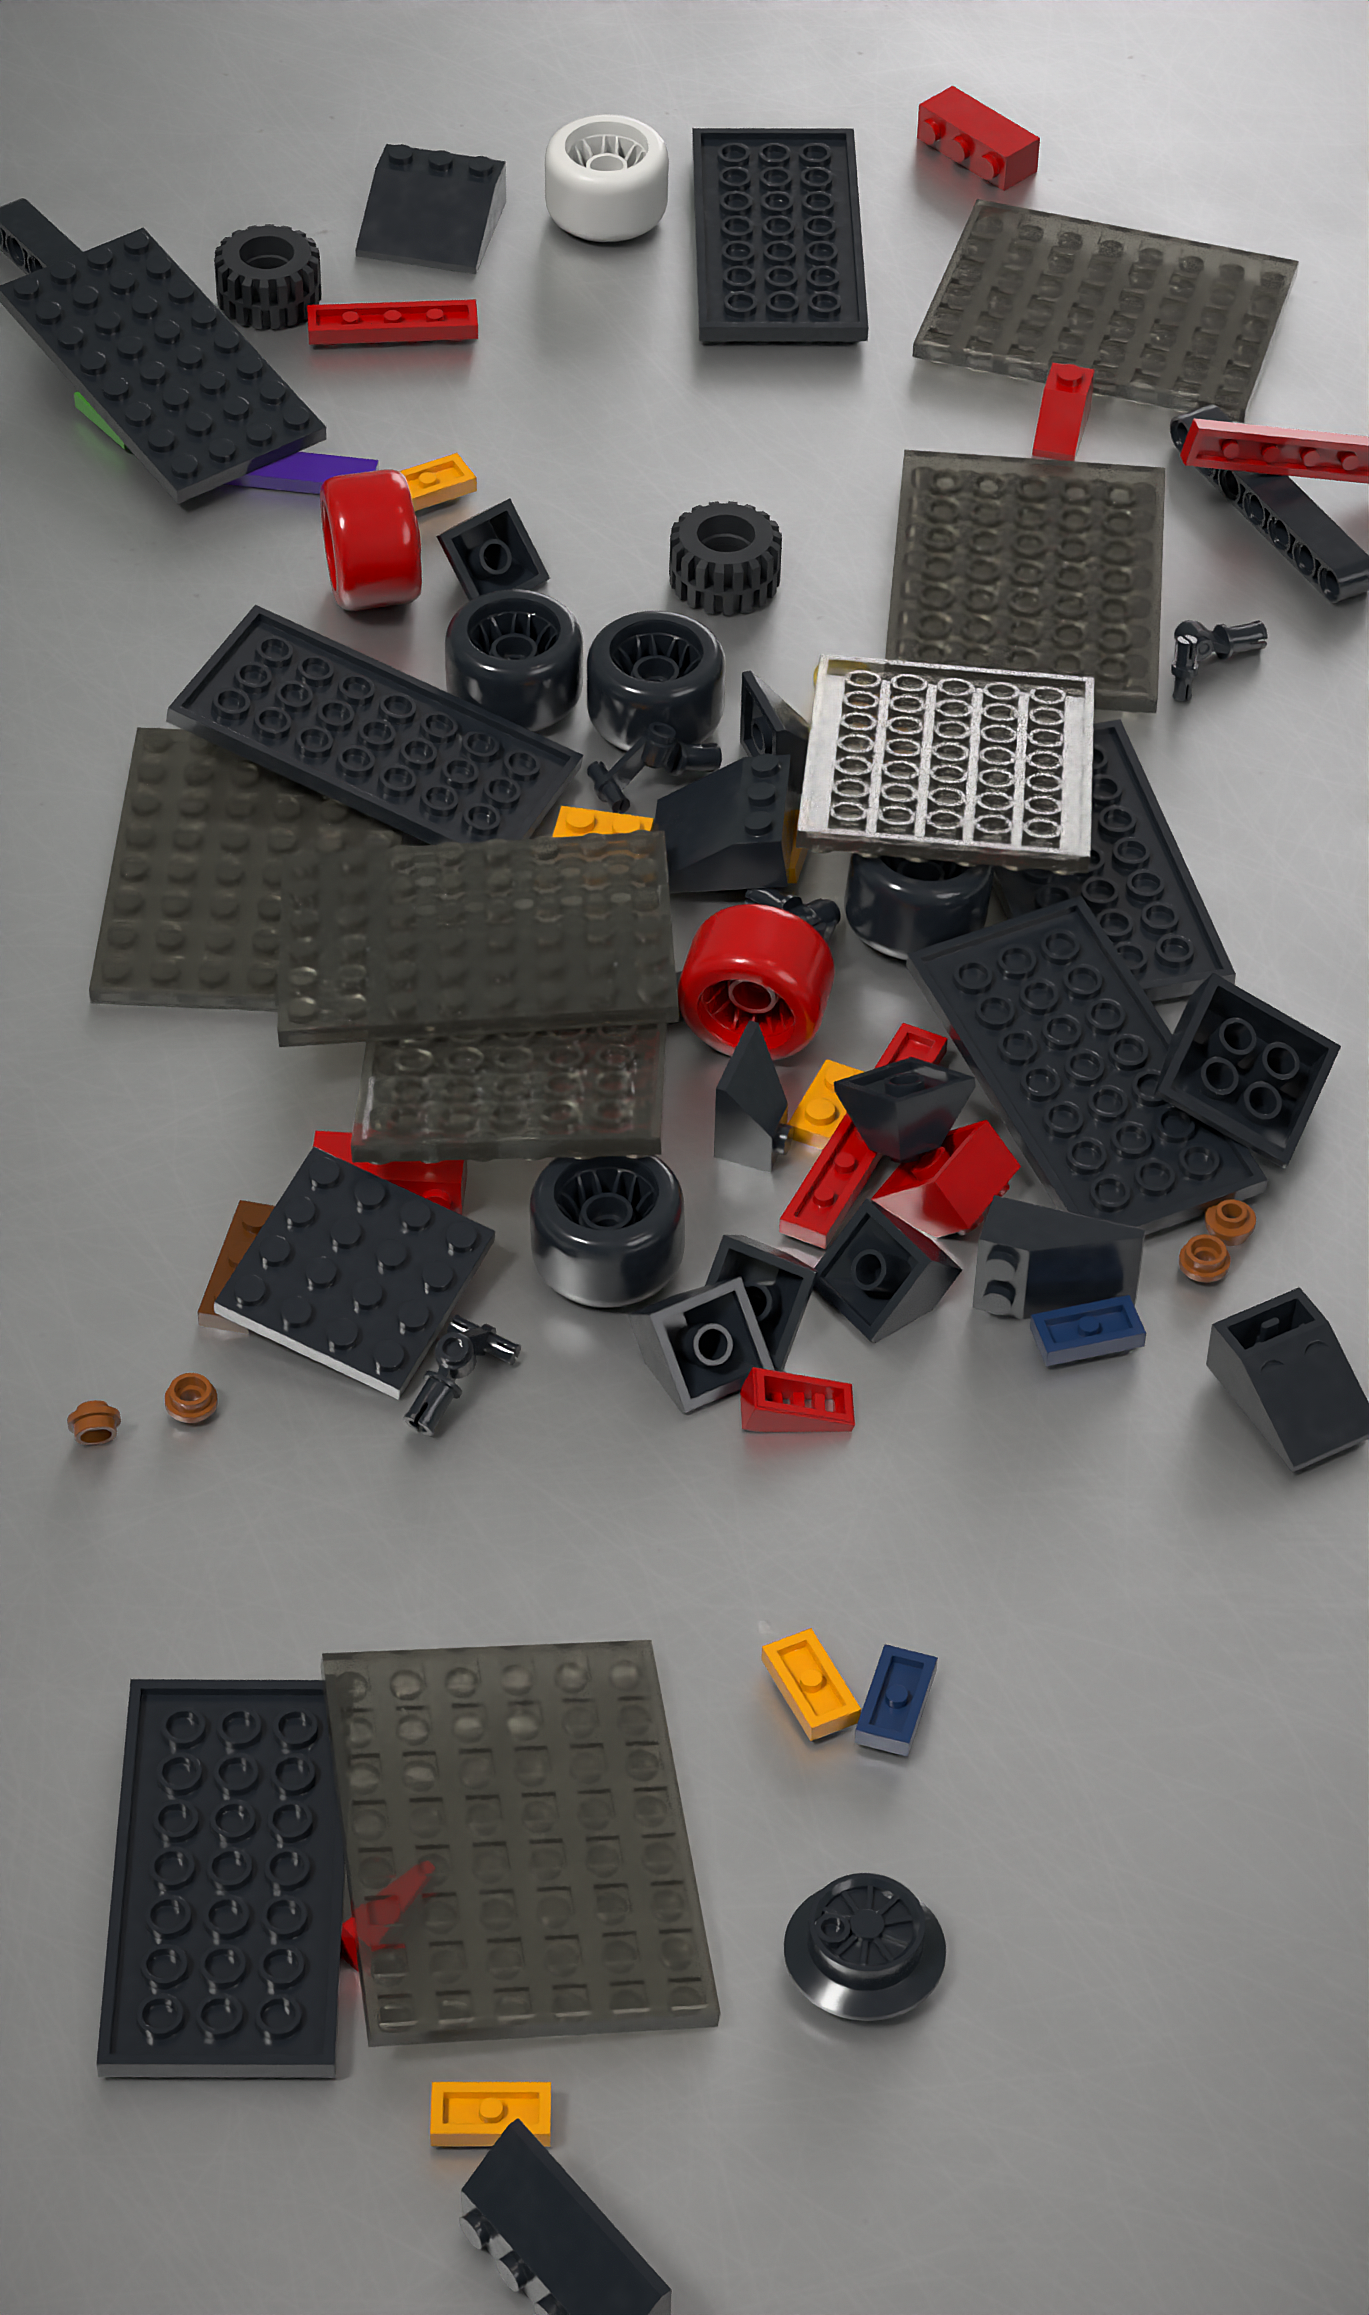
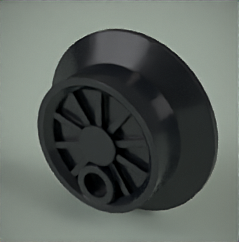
[784,1873,946,2021]

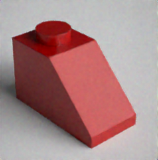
[1032,362,1095,463]

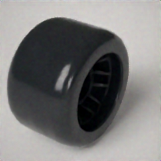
[445,589,583,732]
[587,611,726,751]
[844,813,994,960]
[529,1142,685,1307]

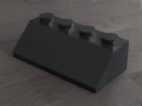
[459,2118,672,2315]

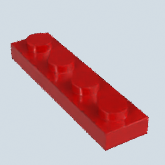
[307,299,478,346]

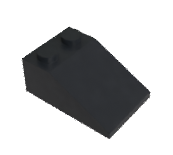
[972,1195,1146,1320]

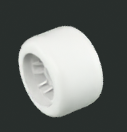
[545,114,669,242]

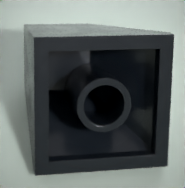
[436,498,550,601]
[740,670,831,795]
[714,1020,794,1173]
[834,1057,976,1163]
[814,1198,962,1343]
[705,1235,819,1369]
[628,1277,775,1413]

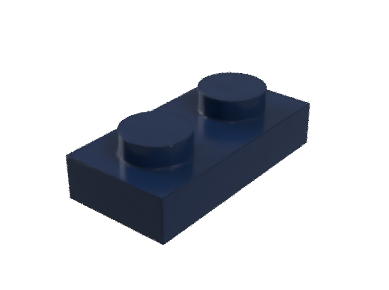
[1030,1295,1146,1366]
[854,1644,938,1757]

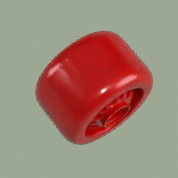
[320,469,422,611]
[677,904,835,1061]

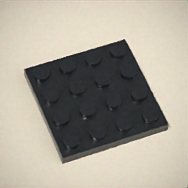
[214,1146,495,1400]

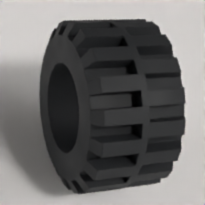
[214,224,322,329]
[669,501,782,615]

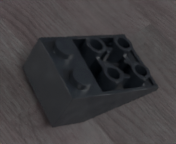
[1206,1287,1369,1472]

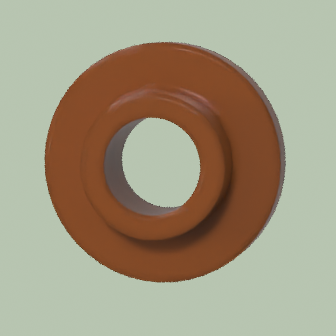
[1205,1199,1256,1246]
[1179,1234,1231,1282]
[165,1373,218,1423]
[67,1400,121,1446]

